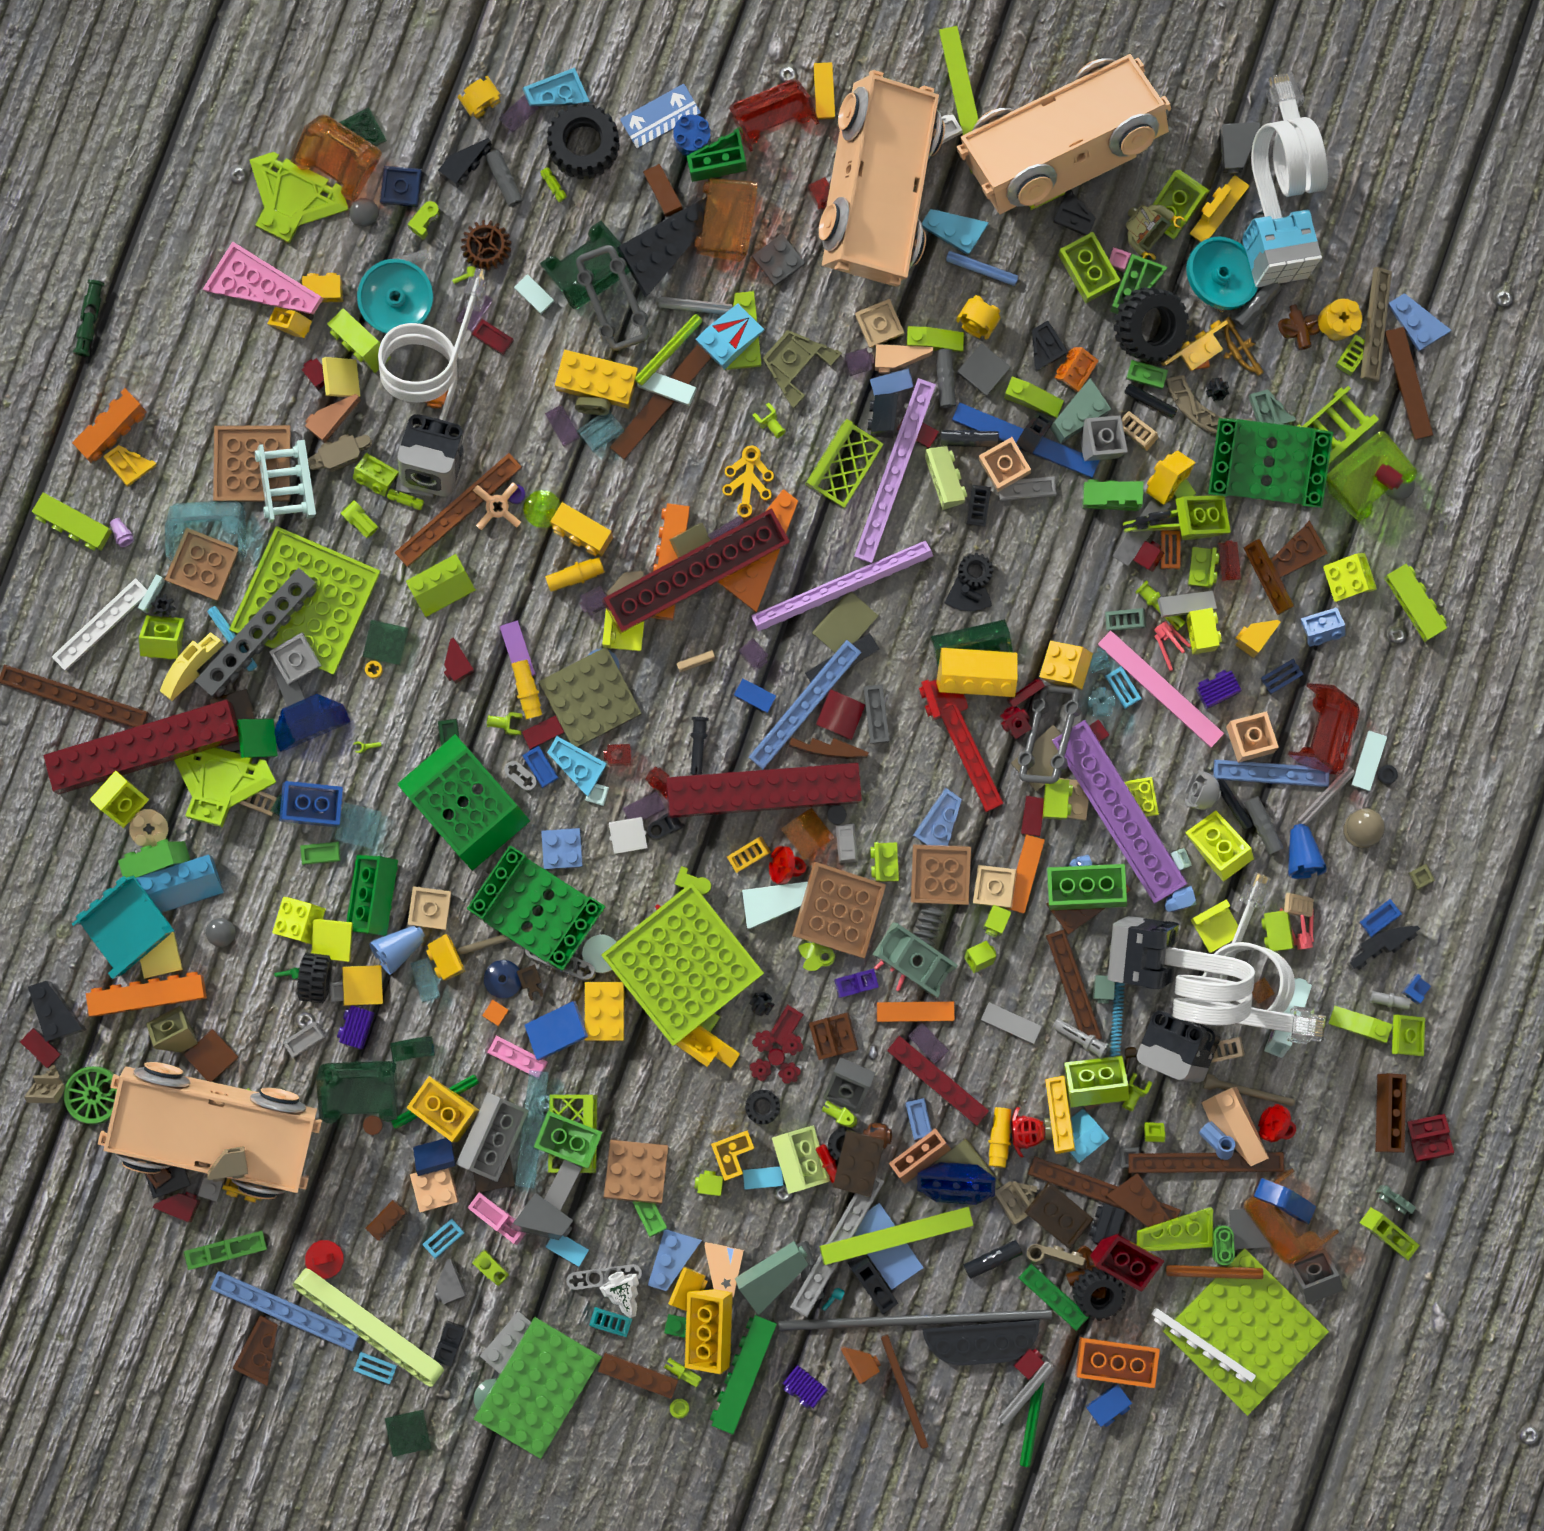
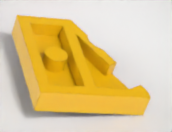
[103,445,156,487]

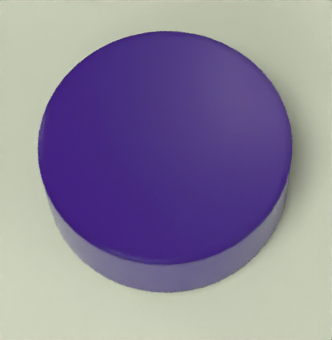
[508,484,526,504]

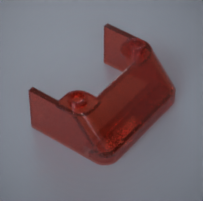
[729,80,820,152]
[1288,683,1360,775]

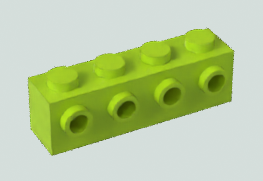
[32,492,113,551]
[1384,563,1447,643]

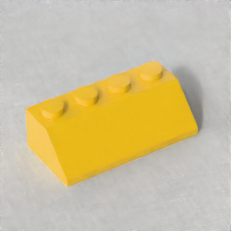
[936,648,1018,697]
[685,1289,733,1374]

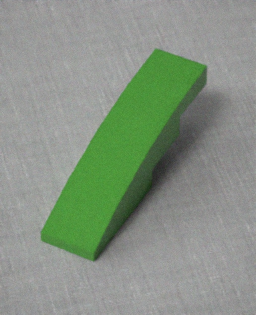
[183,1231,267,1270]

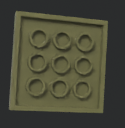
[539,647,642,747]

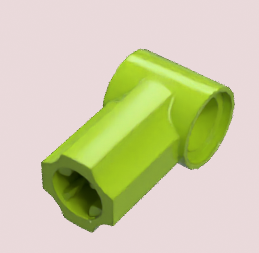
[340,500,379,539]

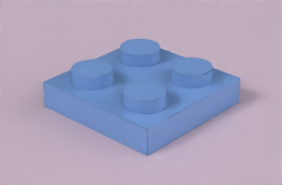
[541,828,583,870]

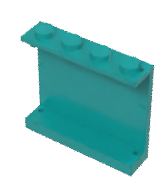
[72,875,174,979]

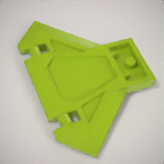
[249,152,349,244]
[174,747,277,827]

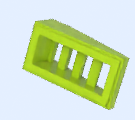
[1335,334,1365,376]

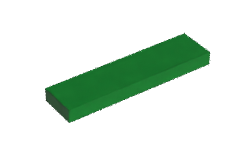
[1018,1264,1089,1331]

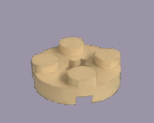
[129,809,168,847]

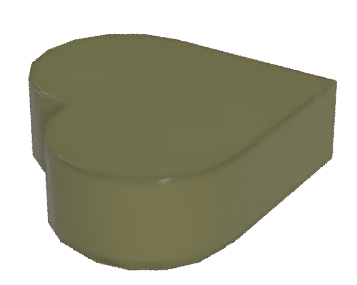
[1044,1118,1053,1140]

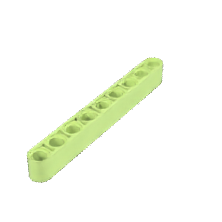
[293,1268,444,1387]

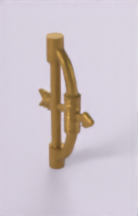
[1223,316,1264,376]

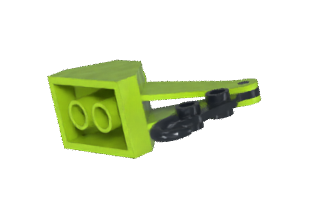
[1123,495,1231,540]

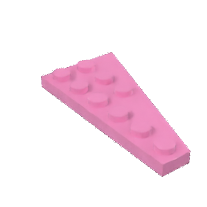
[202,242,324,314]

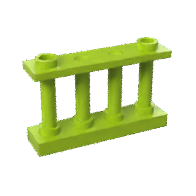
[1297,386,1379,464]

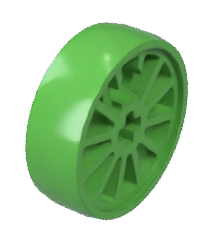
[64,1066,117,1125]

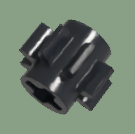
[1206,377,1229,401]
[151,594,176,619]
[749,992,775,1016]

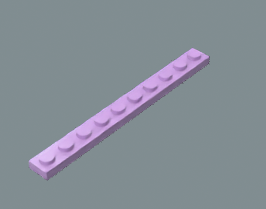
[854,378,936,563]
[751,541,933,631]

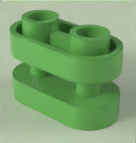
[1212,1225,1235,1265]

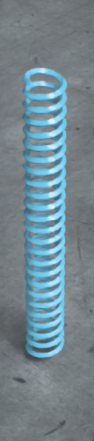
[1109,982,1125,1057]

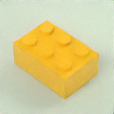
[550,502,613,557]
[585,982,625,1041]

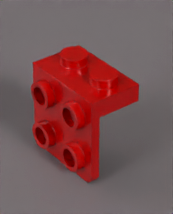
[919,679,968,721]

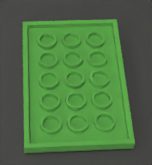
[473,1317,602,1459]

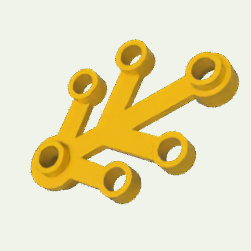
[722,445,774,518]

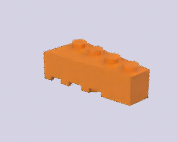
[72,388,147,463]

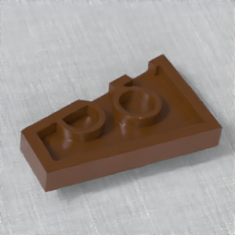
[1271,520,1328,578]
[232,1315,278,1386]

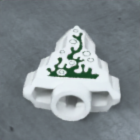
[600,1272,639,1318]

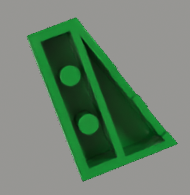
[687,128,747,182]

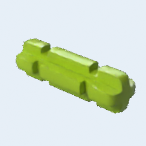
[540,167,567,202]
[387,489,424,510]

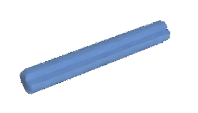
[946,251,1018,286]

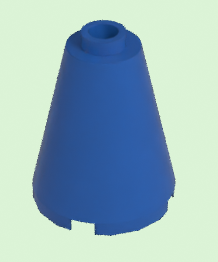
[1288,824,1327,879]

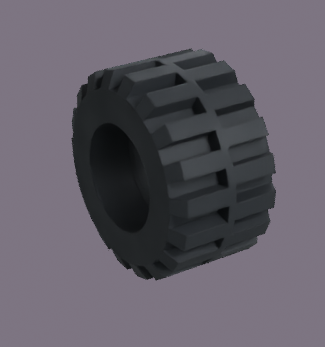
[297,953,332,1004]
[1072,1267,1126,1321]

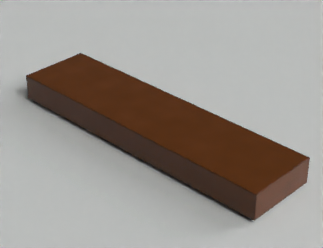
[1243,539,1294,615]

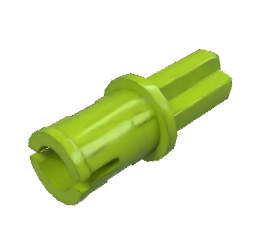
[664,1357,702,1387]

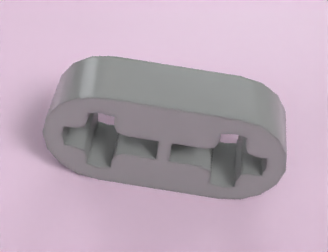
[505,761,537,791]

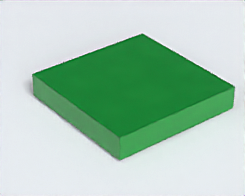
[237,719,278,758]

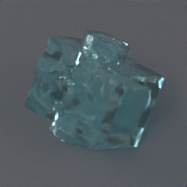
[1087,687,1115,716]

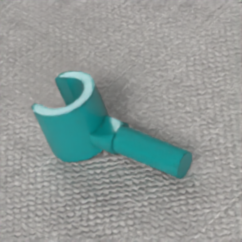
[822,1288,845,1311]

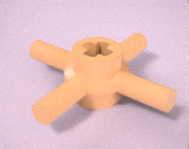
[473,482,521,531]

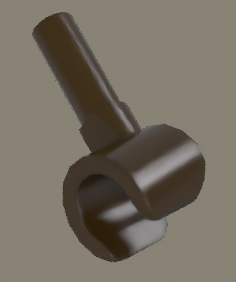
[1124,1047,1136,1074]

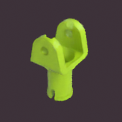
[752,403,786,438]
[487,712,523,735]
[1122,1073,1153,1111]
[822,1101,858,1128]

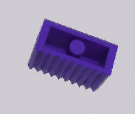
[1195,670,1242,710]
[337,1005,375,1050]
[783,1364,828,1409]

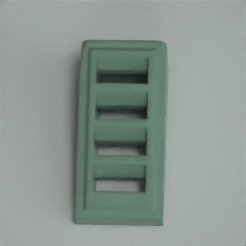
[1105,608,1146,631]

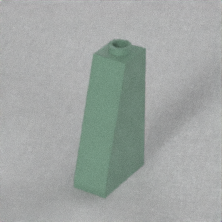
[735,1241,808,1315]

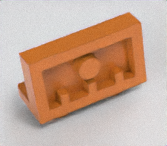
[1055,347,1099,392]

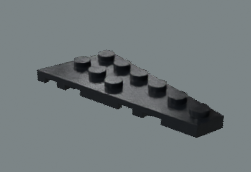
[617,195,718,297]

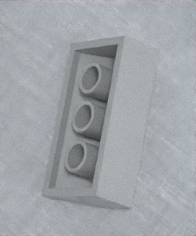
[456,1092,529,1182]

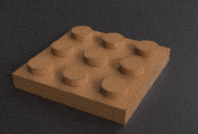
[165,528,240,602]
[911,844,971,905]
[604,1140,668,1204]

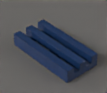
[1260,658,1304,695]

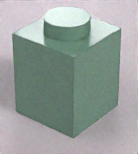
[1093,975,1115,1004]

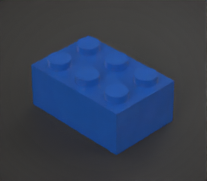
[279,781,343,827]

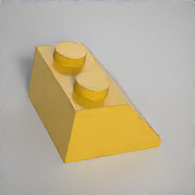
[1235,620,1281,658]
[426,934,466,981]
[668,1267,708,1311]

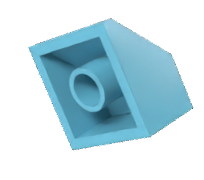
[1069,1109,1109,1163]

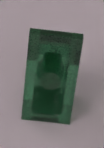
[390,1036,435,1062]

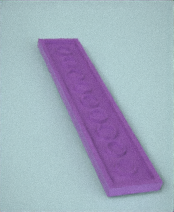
[1052,720,1187,904]

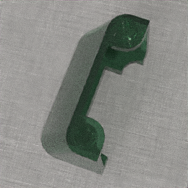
[540,220,630,309]
[316,1061,398,1124]

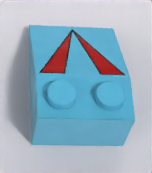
[696,304,764,370]

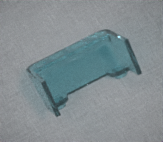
[165,501,247,561]

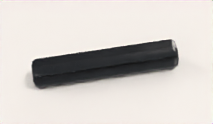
[1125,384,1178,418]
[1218,779,1253,830]

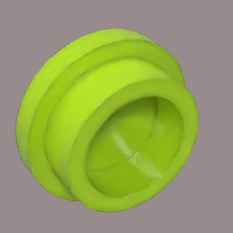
[670,1399,689,1419]

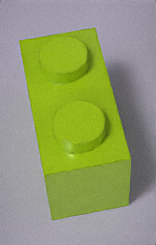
[1043,779,1073,820]
[982,905,1011,938]
[1261,910,1295,952]

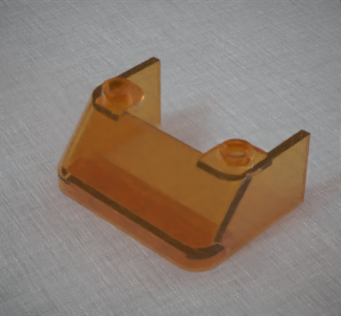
[1244,1168,1339,1264]

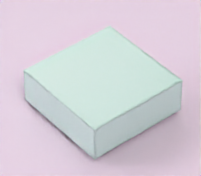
[585,784,609,806]
[1170,848,1192,870]

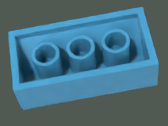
[136,855,224,913]

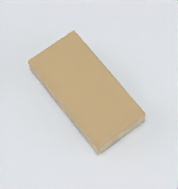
[676,650,715,673]

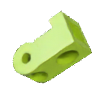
[407,201,440,240]
[674,866,711,895]
[472,1249,509,1287]

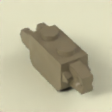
[308,434,372,472]

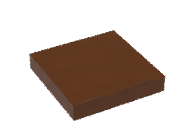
[184,1029,239,1082]

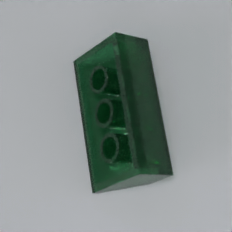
[931,619,1013,670]

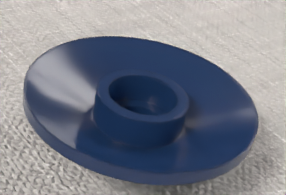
[484,960,522,999]

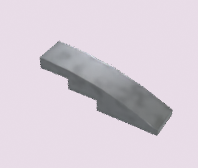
[1112,498,1171,566]

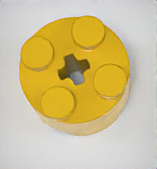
[457,76,501,119]
[956,295,1001,339]
[1318,299,1362,341]

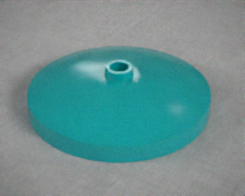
[1186,237,1258,310]
[357,259,434,334]

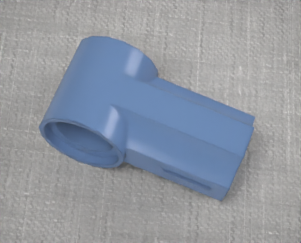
[1199,1121,1236,1160]

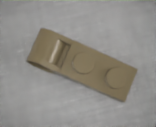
[1027,1244,1087,1269]

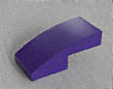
[834,969,879,998]

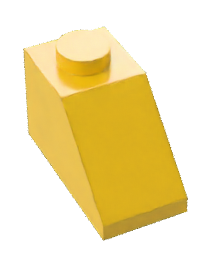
[267,307,312,338]

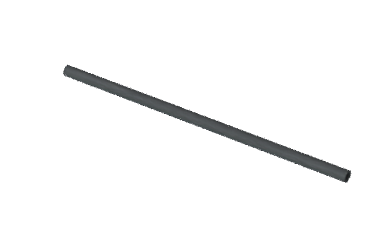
[778,1309,1052,1331]

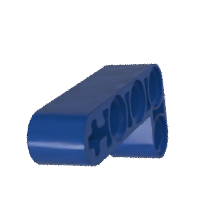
[1254,1178,1317,1225]

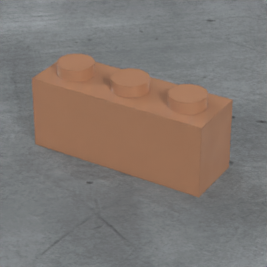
[889,1128,951,1184]

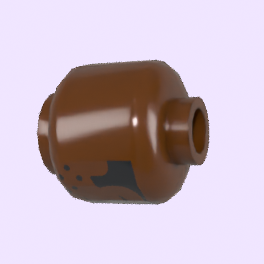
[863,1123,892,1149]

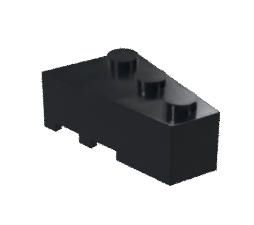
[28,981,87,1043]

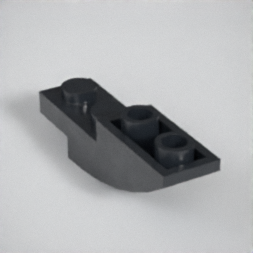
[1347,926,1420,970]

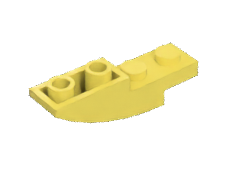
[160,632,224,701]

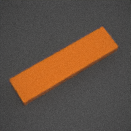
[1006,835,1045,914]
[877,1001,954,1022]

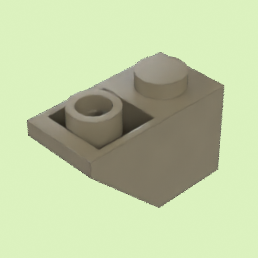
[207,1146,248,1182]

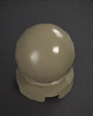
[1343,808,1385,849]

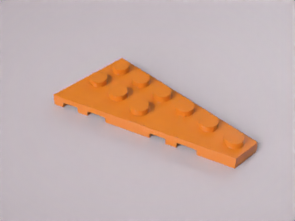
[718,489,798,613]

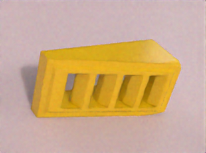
[727,836,771,873]

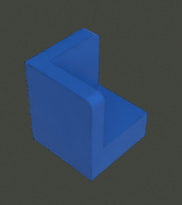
[1402,974,1431,1005]

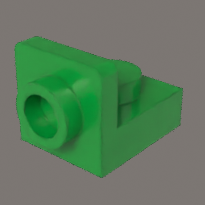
[664,1314,686,1338]

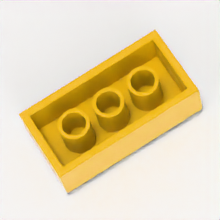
[554,349,639,409]

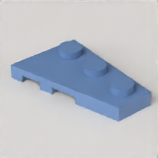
[1388,293,1452,352]

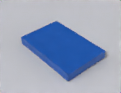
[525,1001,588,1061]

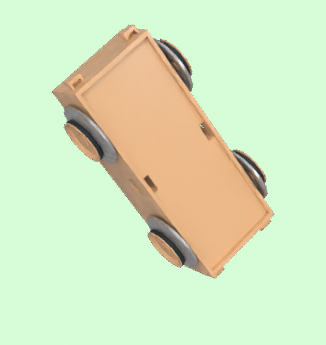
[957,54,1171,215]
[819,70,945,287]
[98,1062,322,1199]

